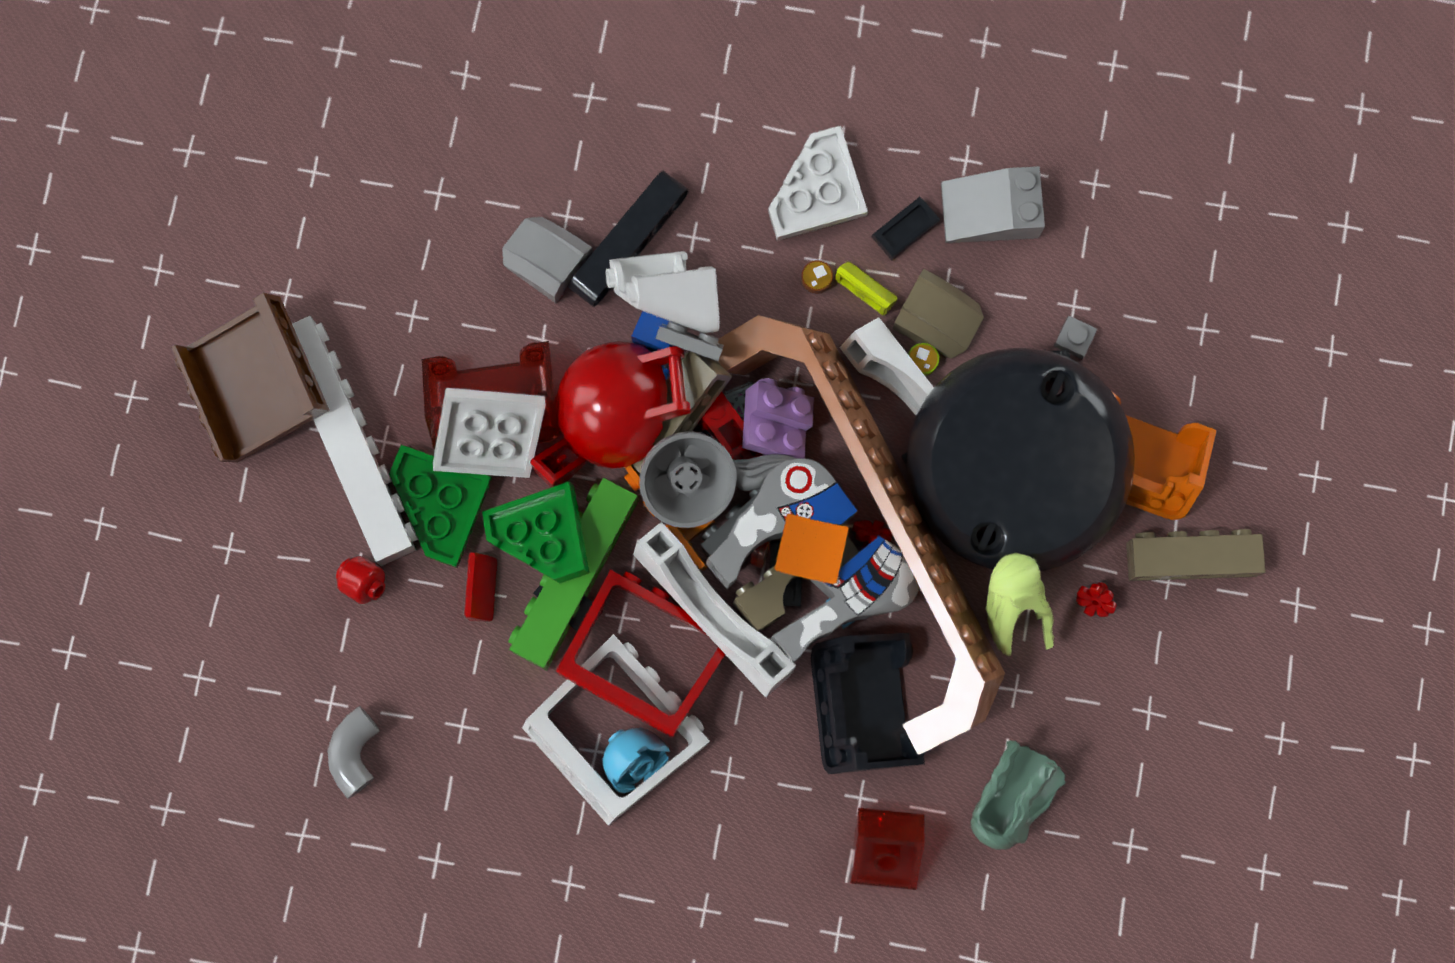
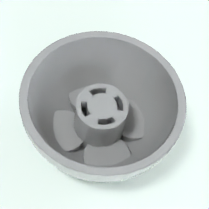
[639,432,737,528]

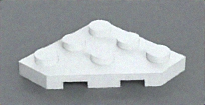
[768,126,868,241]

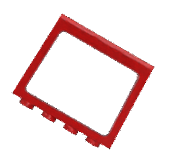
[556,569,726,738]

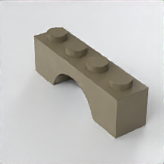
[732,535,859,633]

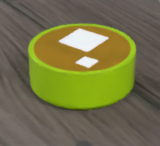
[908,343,939,376]

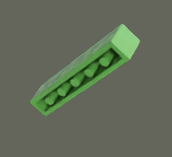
[508,478,639,671]

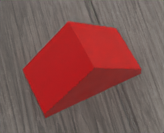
[530,438,588,487]

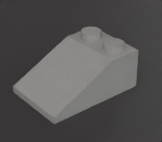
[941,166,1045,243]

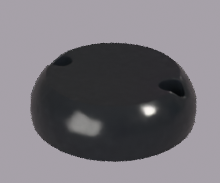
[907,348,1135,571]

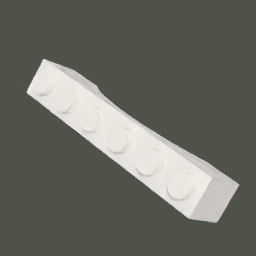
[839,317,934,415]
[633,522,796,698]

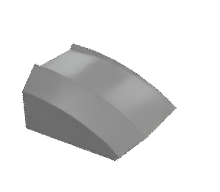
[503,217,593,303]

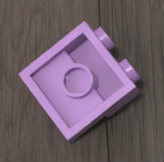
[742,378,814,459]

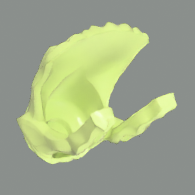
[986,553,1054,656]

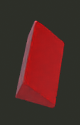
[464,552,497,622]

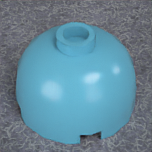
[603,728,670,793]

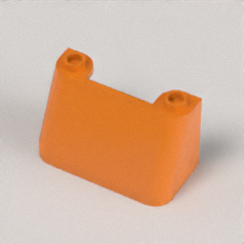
[1111,391,1217,520]

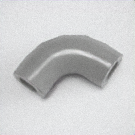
[328,706,380,799]

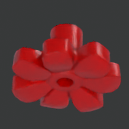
[852,520,893,550]
[1076,582,1117,617]

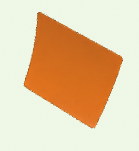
[775,514,848,584]

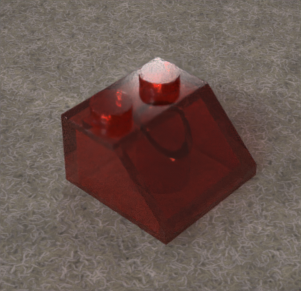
[850,808,925,890]

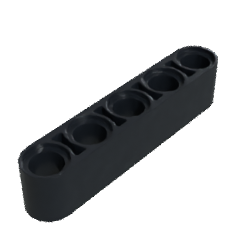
[568,170,689,307]

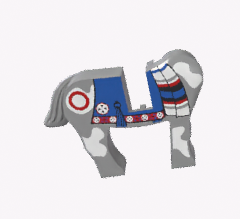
[706,454,919,663]

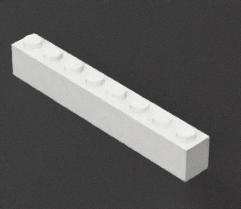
[292,316,418,566]

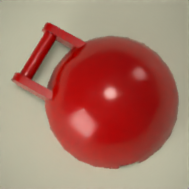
[556,341,691,469]

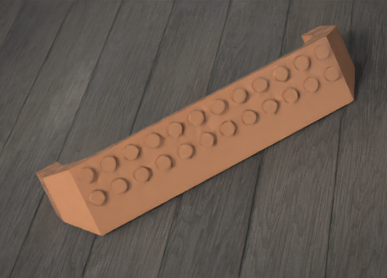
[718,315,1005,755]

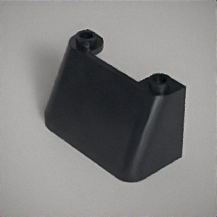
[811,633,925,774]

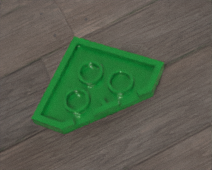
[389,444,492,568]
[482,481,589,583]

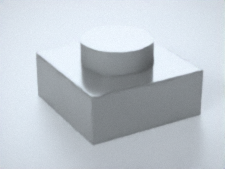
[1054,316,1097,359]

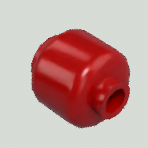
[336,556,386,604]

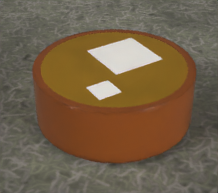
[801,260,833,294]

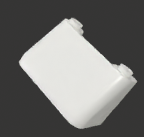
[606,251,719,333]

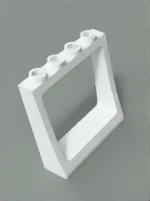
[522,634,710,826]

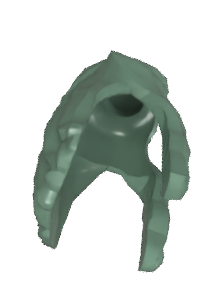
[970,740,1066,850]

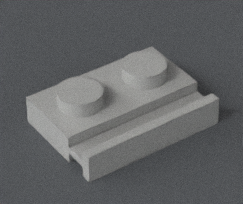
[656,321,724,361]

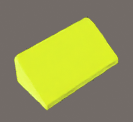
[835,262,898,316]

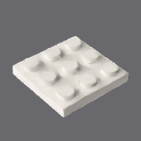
[433,388,546,478]

